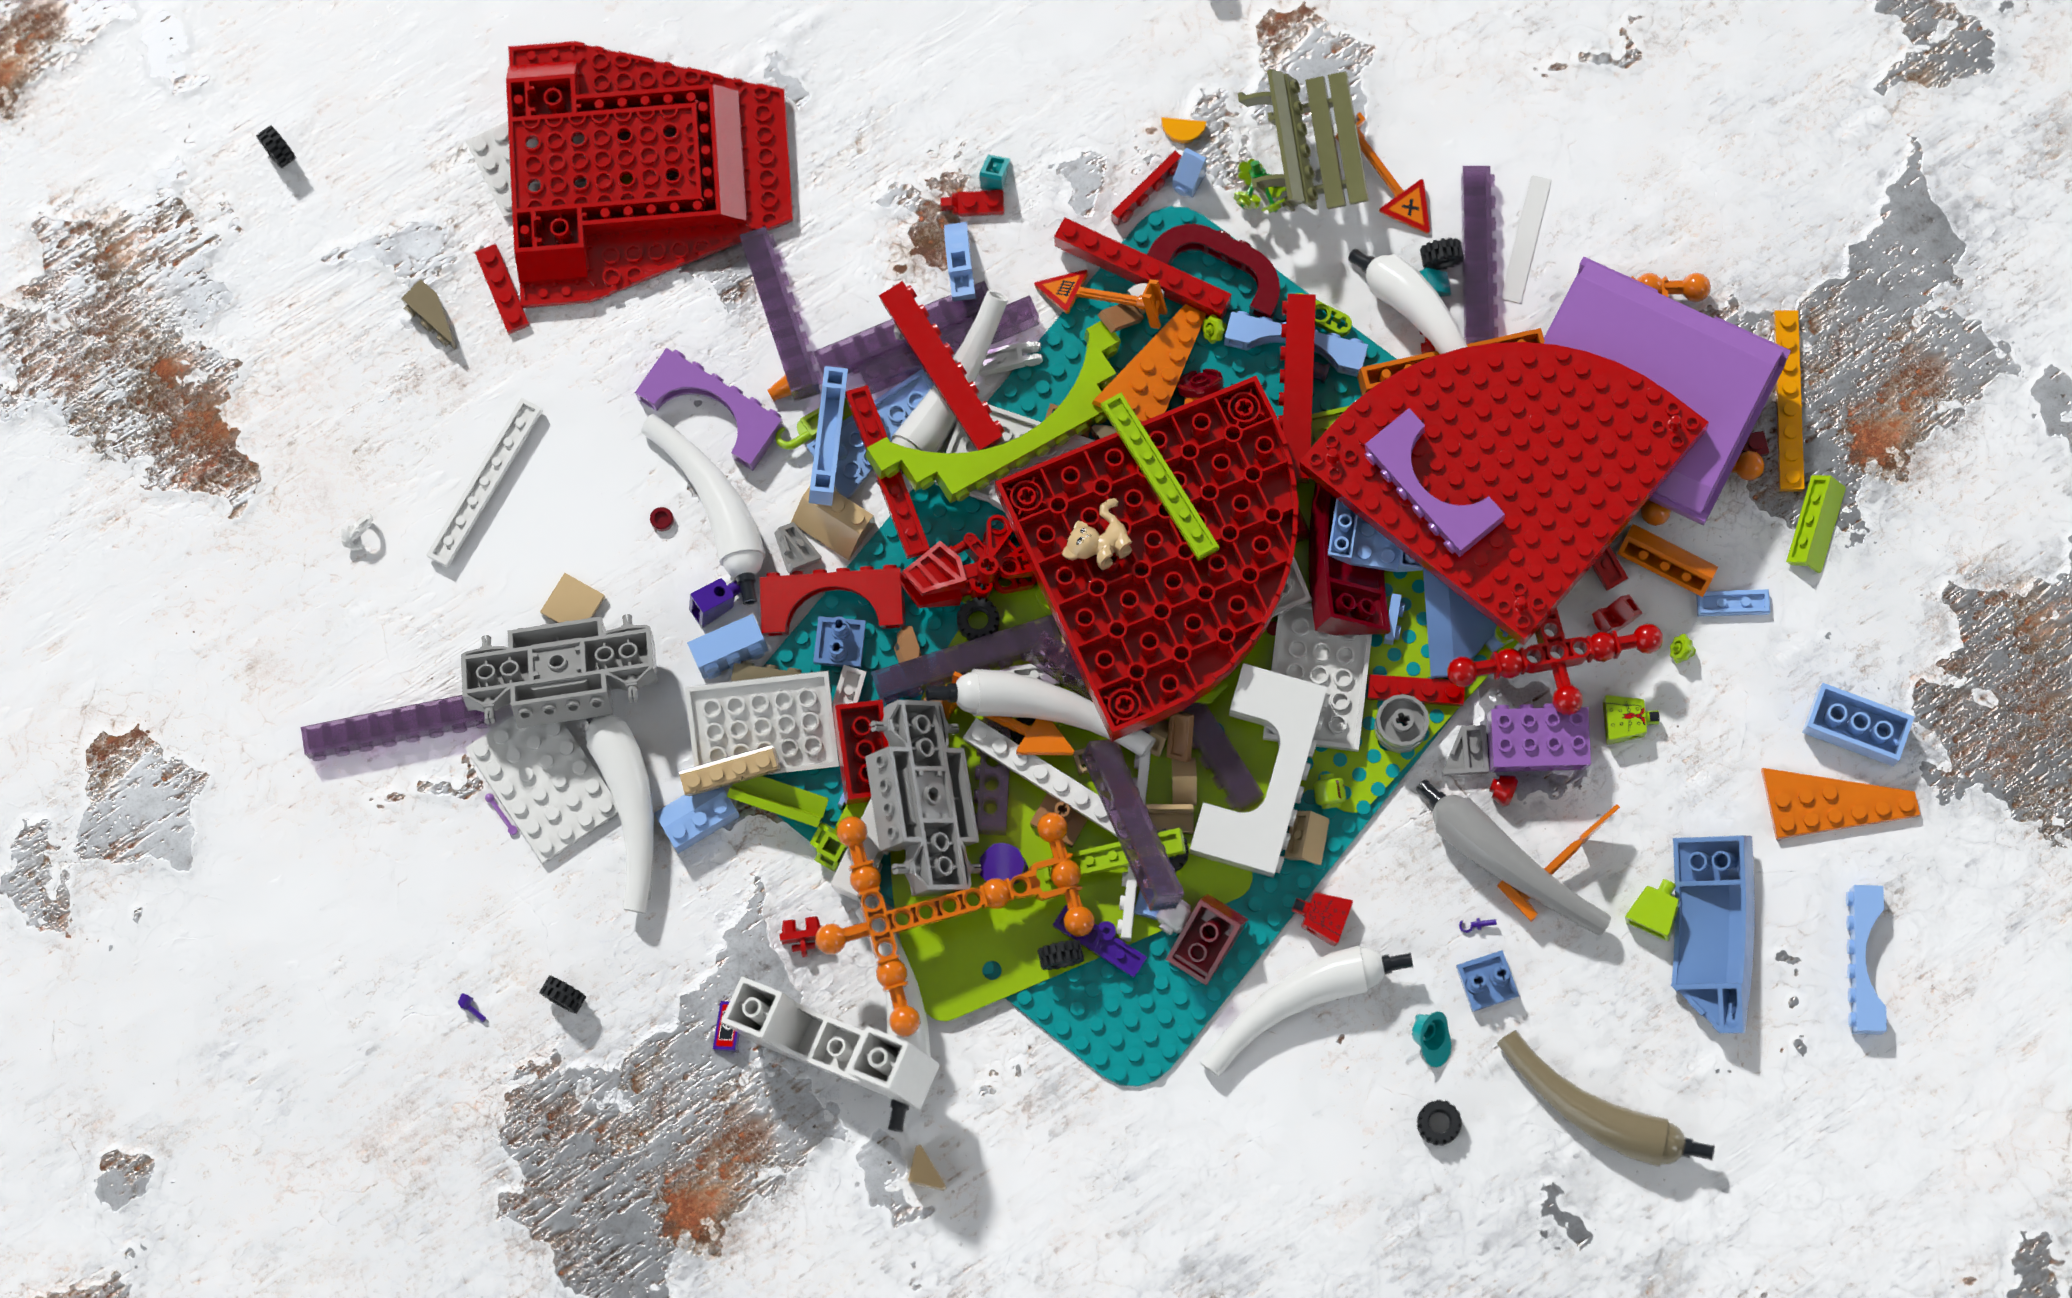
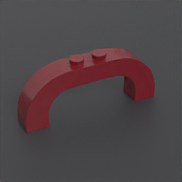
[1146,224,1280,319]

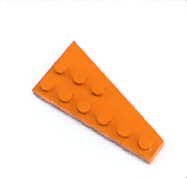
[1092,304,1206,422]
[1761,768,1920,839]

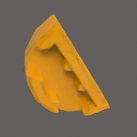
[1161,117,1207,144]

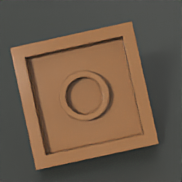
[1030,793,1088,848]

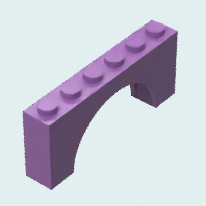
[635,348,784,471]
[1364,408,1505,557]

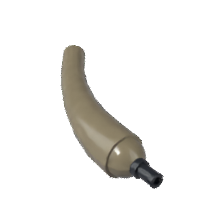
[1497,1030,1715,1167]

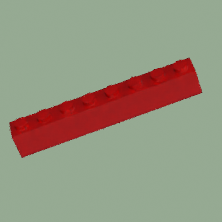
[1054,217,1232,320]
[879,281,1005,451]
[1278,294,1316,483]

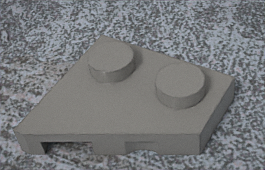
[774,522,822,574]
[1442,725,1489,776]

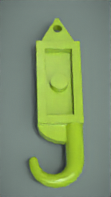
[775,398,852,450]

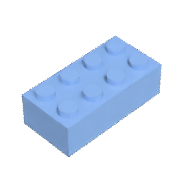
[1802,682,1914,767]

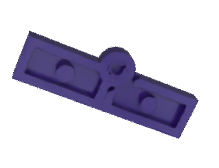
[1052,905,1147,978]

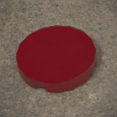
[1177,368,1224,398]

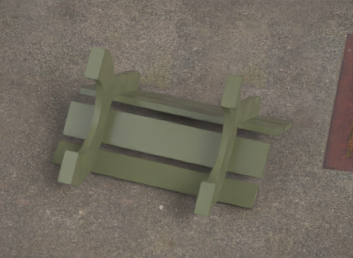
[1237,69,1369,212]

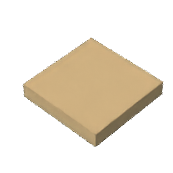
[540,572,605,623]

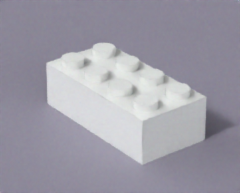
[831,798,890,902]

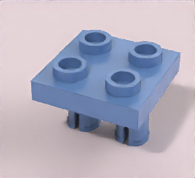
[813,616,866,669]
[1456,950,1519,1012]

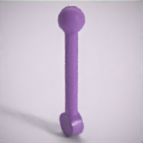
[485,793,518,835]

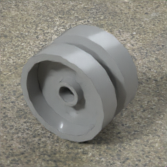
[1374,694,1429,753]

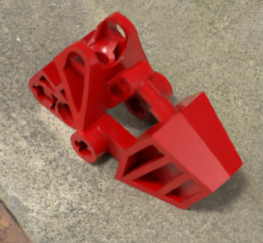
[899,515,1037,608]

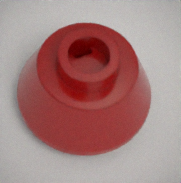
[1489,775,1518,807]

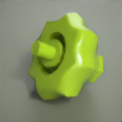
[1202,314,1227,344]
[1670,634,1696,663]

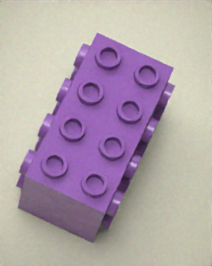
[1486,704,1591,772]

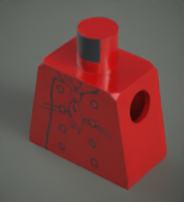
[1292,893,1353,947]

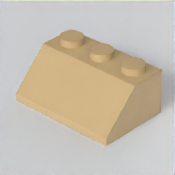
[791,486,875,561]

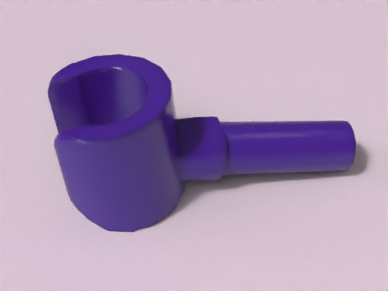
[458,993,486,1023]

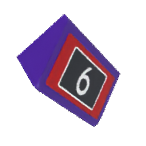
[713,1001,740,1053]

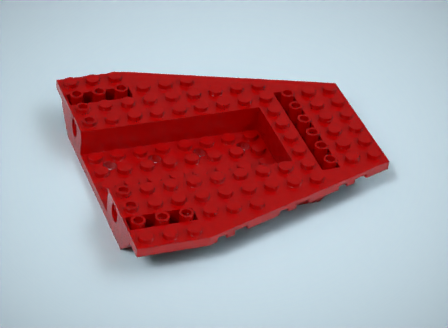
[506,41,793,308]

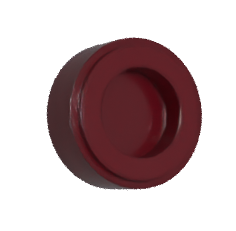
[650,507,674,532]

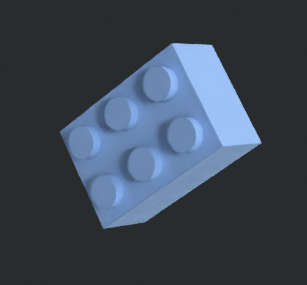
[687,614,769,679]

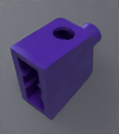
[689,578,741,628]

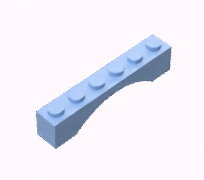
[1224,311,1368,377]
[809,366,848,506]
[1846,885,1887,1035]

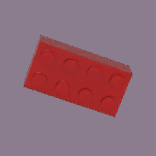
[833,700,889,805]

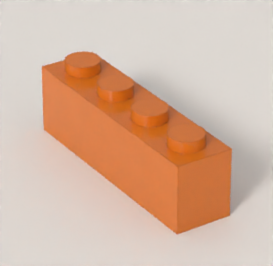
[1617,524,1718,597]

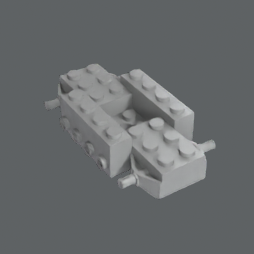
[461,614,658,729]
[865,700,982,897]

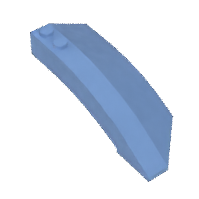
[1423,567,1497,678]
[1671,835,1755,1033]

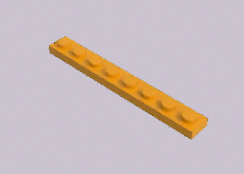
[1773,310,1805,492]

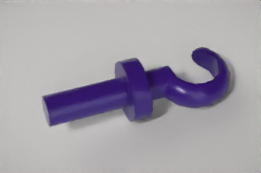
[1459,918,1497,933]

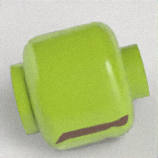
[1313,773,1346,809]

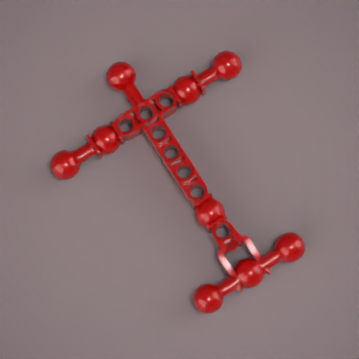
[1447,607,1663,715]

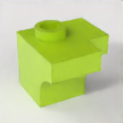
[809,822,848,872]

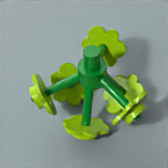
[1233,158,1287,213]

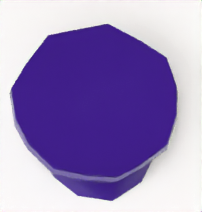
[980,843,1028,885]

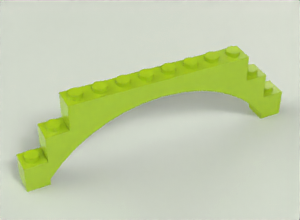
[866,321,1121,503]

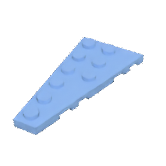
[806,369,934,499]

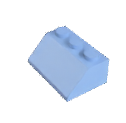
[654,787,740,854]

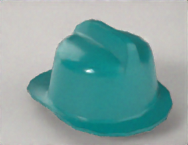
[1412,1011,1452,1068]

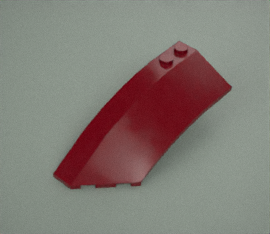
[1309,483,1391,636]

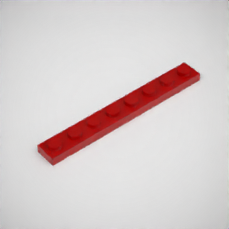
[845,385,930,559]

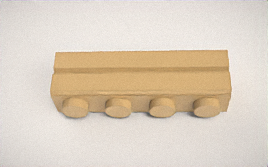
[679,746,781,797]

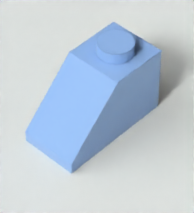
[1172,148,1206,198]

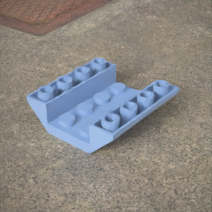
[1328,499,1423,572]

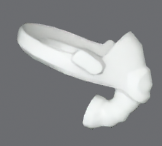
[340,514,374,551]

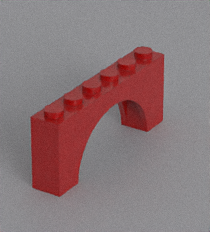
[760,565,906,637]

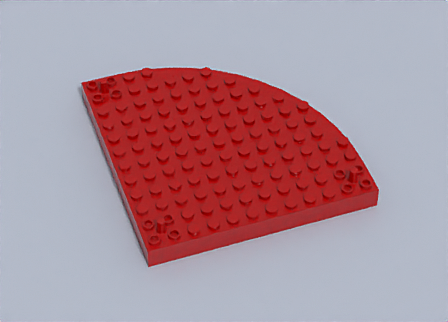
[1299,342,1709,646]
[995,376,1298,741]

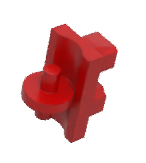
[779,916,821,958]

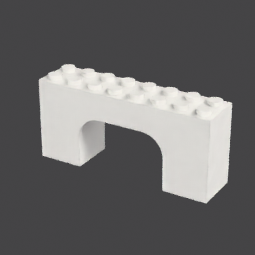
[1190,663,1330,878]
[721,976,940,1110]

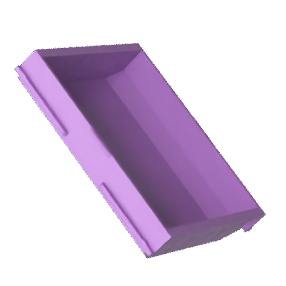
[1544,256,1791,526]

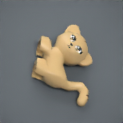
[1062,498,1132,570]

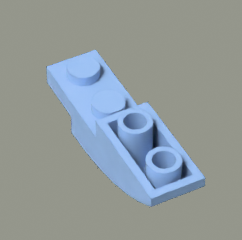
[944,222,976,302]

